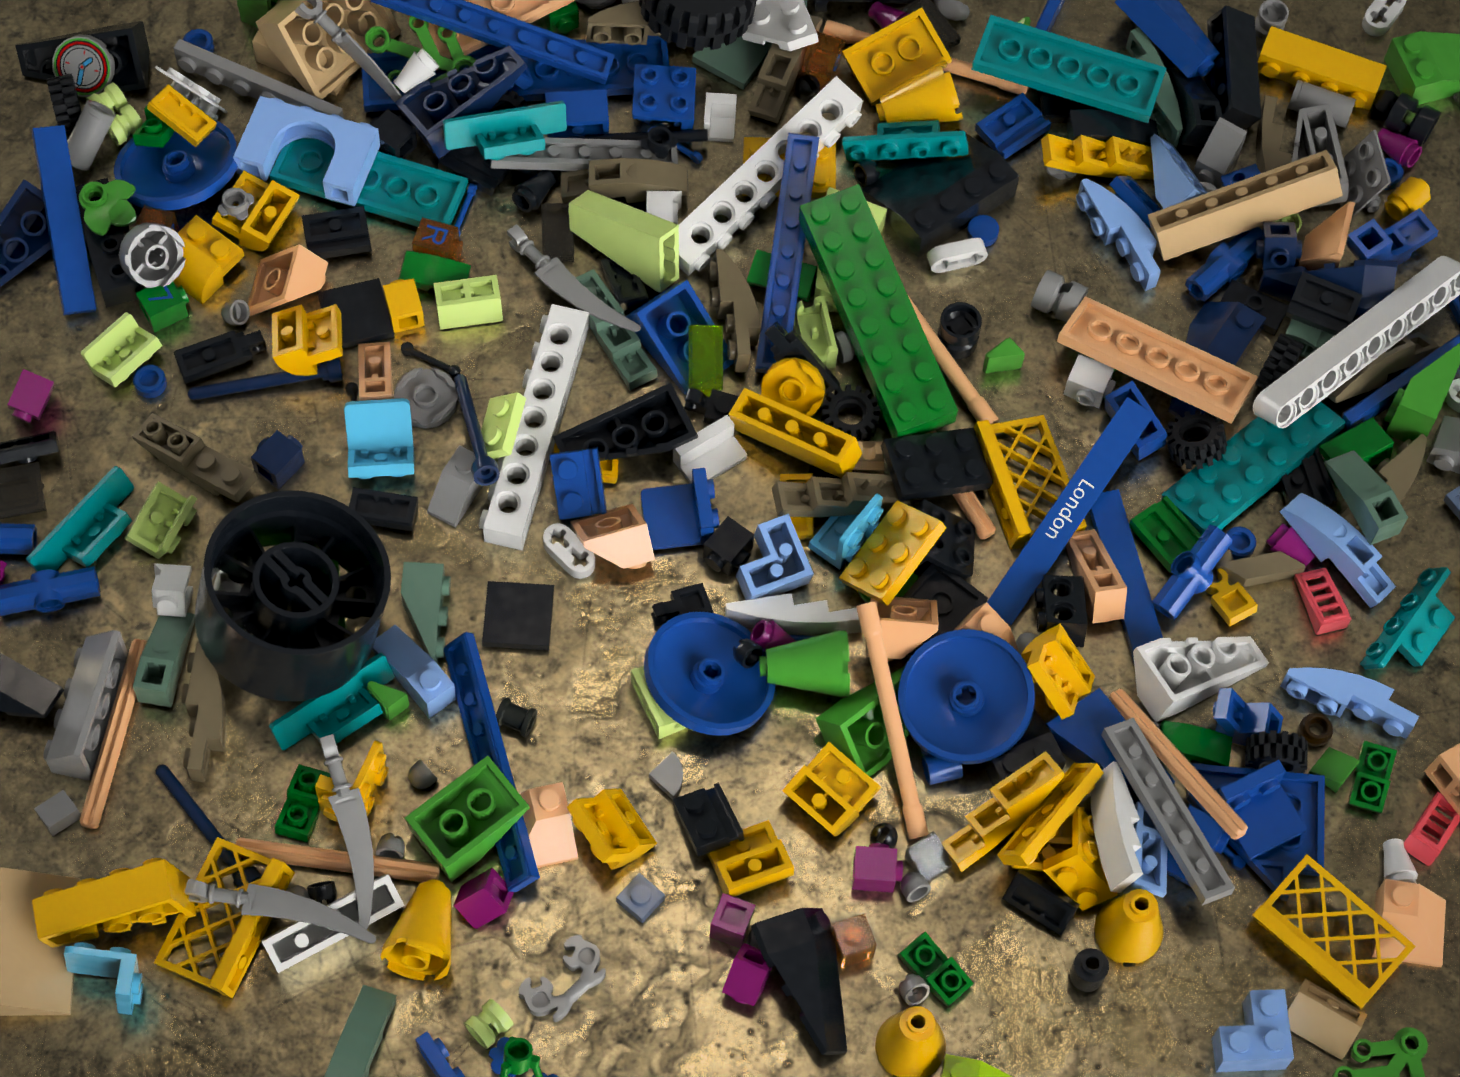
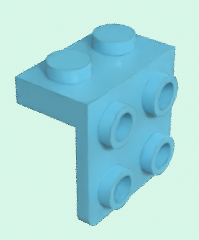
[344,398,414,479]
[808,493,884,570]
[64,942,143,1015]

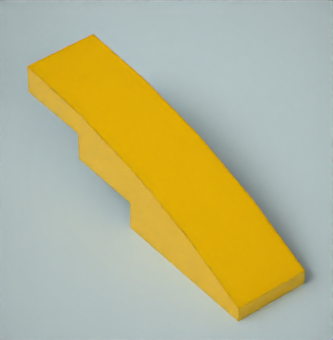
[1041,133,1154,180]
[941,751,1065,872]

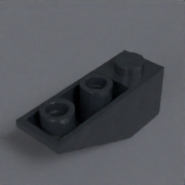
[1167,67,1223,147]

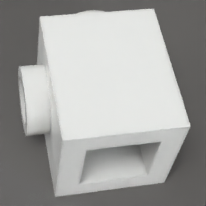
[1063,354,1116,408]

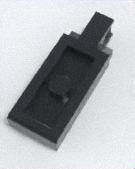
[765,321,841,398]
[173,330,267,384]

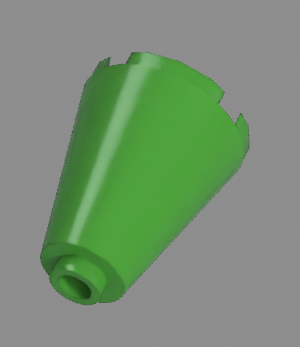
[759,630,850,697]

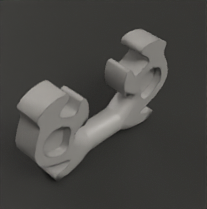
[519,935,606,1022]

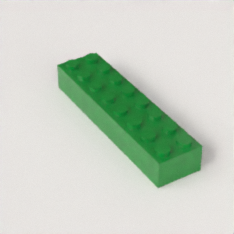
[799,184,958,438]

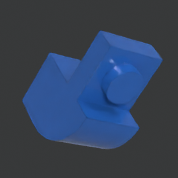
[1213,688,1283,746]

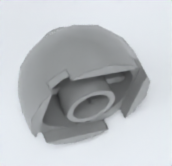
[119,222,186,288]

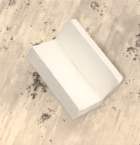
[673,415,747,484]

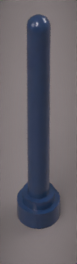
[188,357,343,400]
[454,374,500,486]
[155,764,262,888]

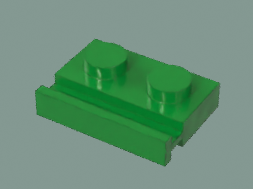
[1129,496,1202,573]

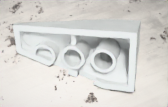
[1133,636,1269,722]

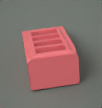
[1294,567,1351,635]
[1403,791,1460,866]

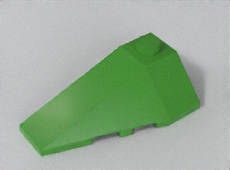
[816,666,909,777]

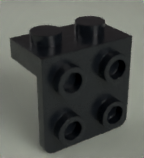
[913,499,975,579]

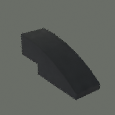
[1067,109,1159,147]

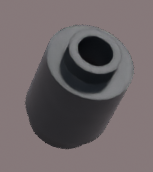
[1070,948,1109,992]

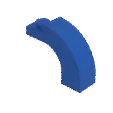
[1346,208,1438,266]

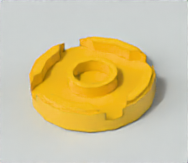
[761,357,826,417]

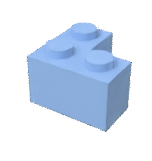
[736,514,814,600]
[1212,989,1294,1072]

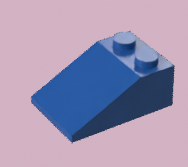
[625,280,734,395]

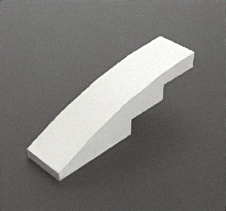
[725,593,862,635]
[1091,761,1143,893]

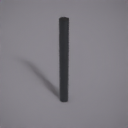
[584,129,708,143]

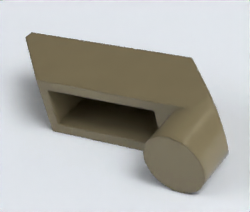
[1215,549,1306,587]

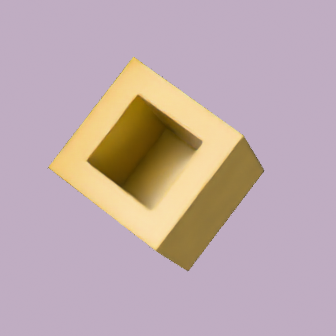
[383,278,425,333]

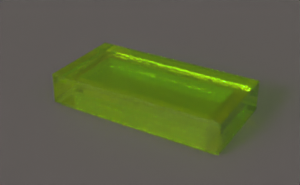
[689,325,723,390]

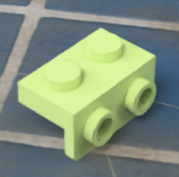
[81,312,162,388]
[481,392,526,463]
[124,482,197,559]

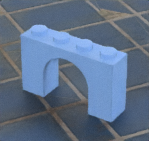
[233,96,380,206]

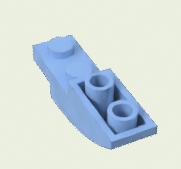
[1076,178,1161,291]
[1279,493,1396,608]
[1280,667,1419,739]

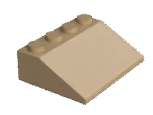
[255,0,402,99]
[0,867,81,1016]

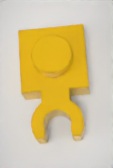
[1205,568,1258,627]

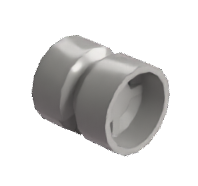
[1031,269,1089,323]

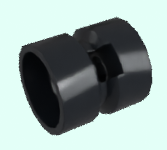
[1383,92,1441,147]
[937,302,982,360]

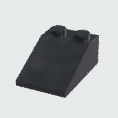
[982,709,1066,786]

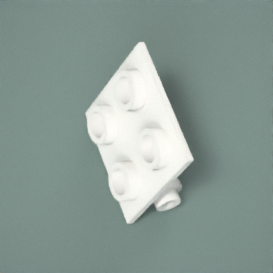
[155,66,228,121]

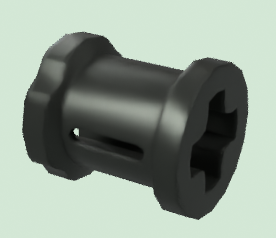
[496,697,537,737]

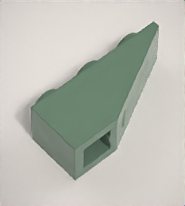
[1324,450,1408,545]
[401,562,451,664]
[133,613,195,708]

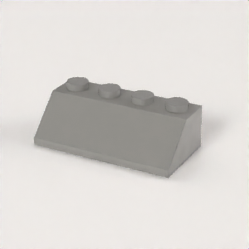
[44,630,128,781]

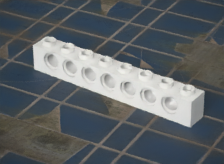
[679,76,863,276]
[479,304,589,550]

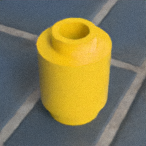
[1384,177,1431,221]

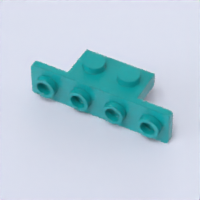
[443,101,567,160]
[842,120,969,162]
[26,466,134,572]
[1360,567,1455,669]
[269,652,395,750]

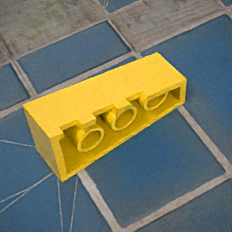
[32,858,197,948]

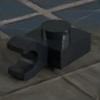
[684,388,739,430]
[651,583,713,626]

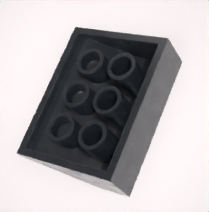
[861,128,1019,258]

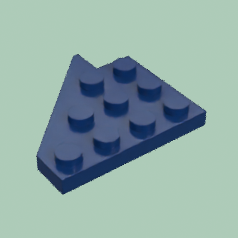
[1186,763,1325,901]

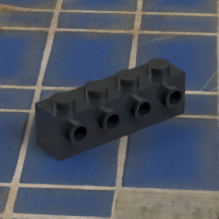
[1207,5,1262,130]
[75,178,142,308]

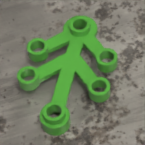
[365,16,476,91]
[1332,1027,1428,1077]

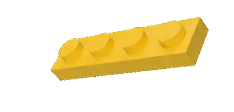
[997,763,1104,866]

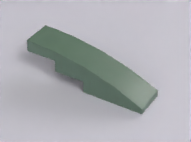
[1126,27,1183,147]
[576,269,658,390]
[324,985,397,1077]

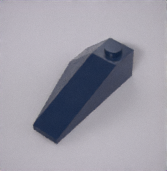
[395,46,528,159]
[0,179,51,287]
[1258,259,1397,322]
[1168,302,1266,418]

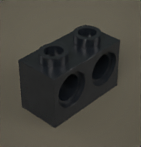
[1035,575,1088,647]

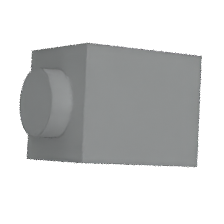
[1193,117,1247,189]
[427,445,483,528]

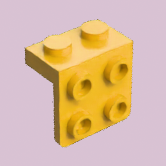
[315,740,389,822]
[1043,808,1117,911]

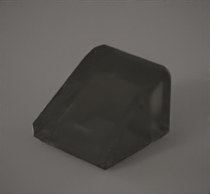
[904,831,953,881]

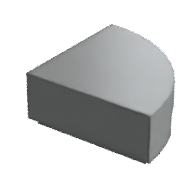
[649,751,683,800]

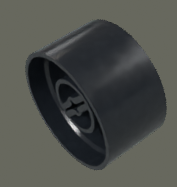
[195,490,391,701]

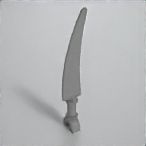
[295,0,402,102]
[507,224,641,332]
[320,734,374,929]
[185,879,376,944]

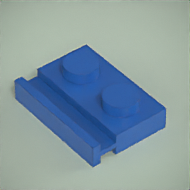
[975,93,1051,159]
[550,447,607,520]

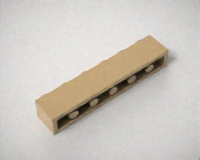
[1148,150,1343,261]

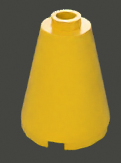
[875,60,963,123]
[380,879,451,981]
[1094,889,1163,964]
[875,1006,946,1077]

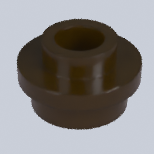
[1299,713,1333,747]

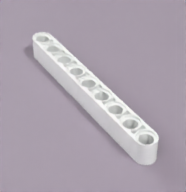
[1253,256,1460,428]

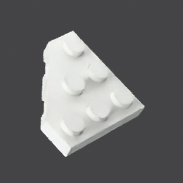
[742,0,819,51]

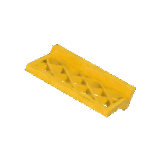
[974,415,1087,550]
[154,837,295,999]
[1252,854,1416,1010]

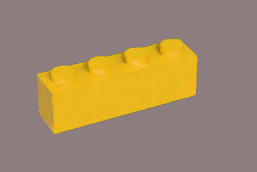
[1258,26,1387,111]
[728,388,862,478]

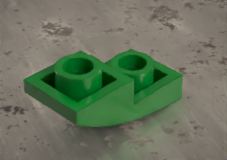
[133,96,186,148]
[398,251,471,291]
[1160,721,1232,766]
[1348,741,1397,814]
[275,764,331,843]
[897,932,974,1007]

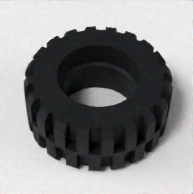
[639,0,757,51]

